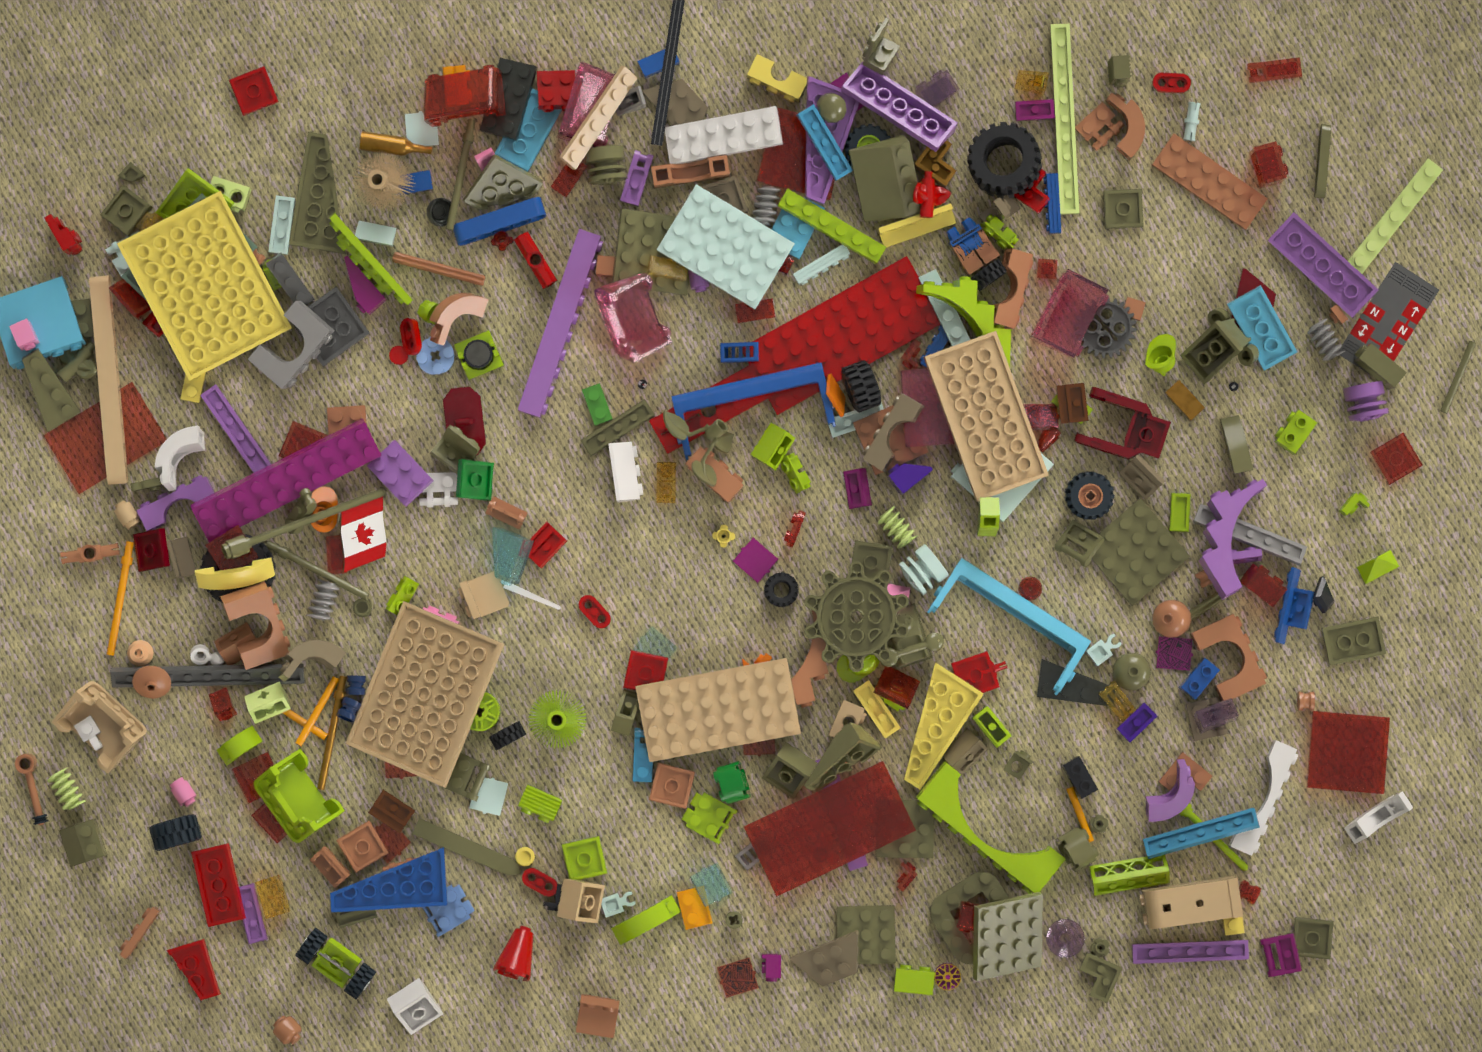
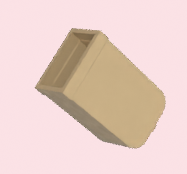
[1139,876,1243,929]

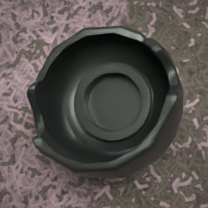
[426,197,451,227]

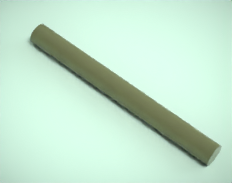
[1440,341,1476,414]

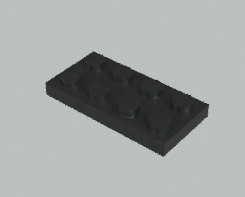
[480,58,537,140]

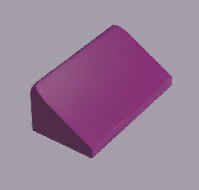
[843,468,872,509]

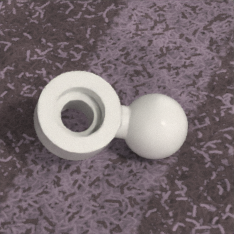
[190,644,225,665]

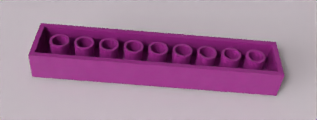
[190,418,382,543]

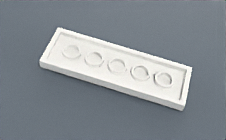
[665,106,783,164]

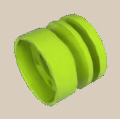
[470,692,501,731]

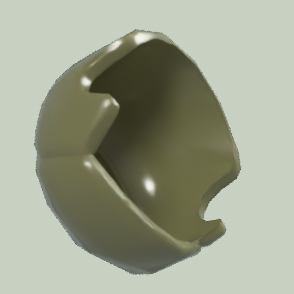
[816,93,847,123]

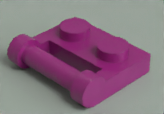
[1260,933,1302,977]

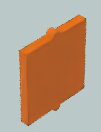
[826,374,846,417]

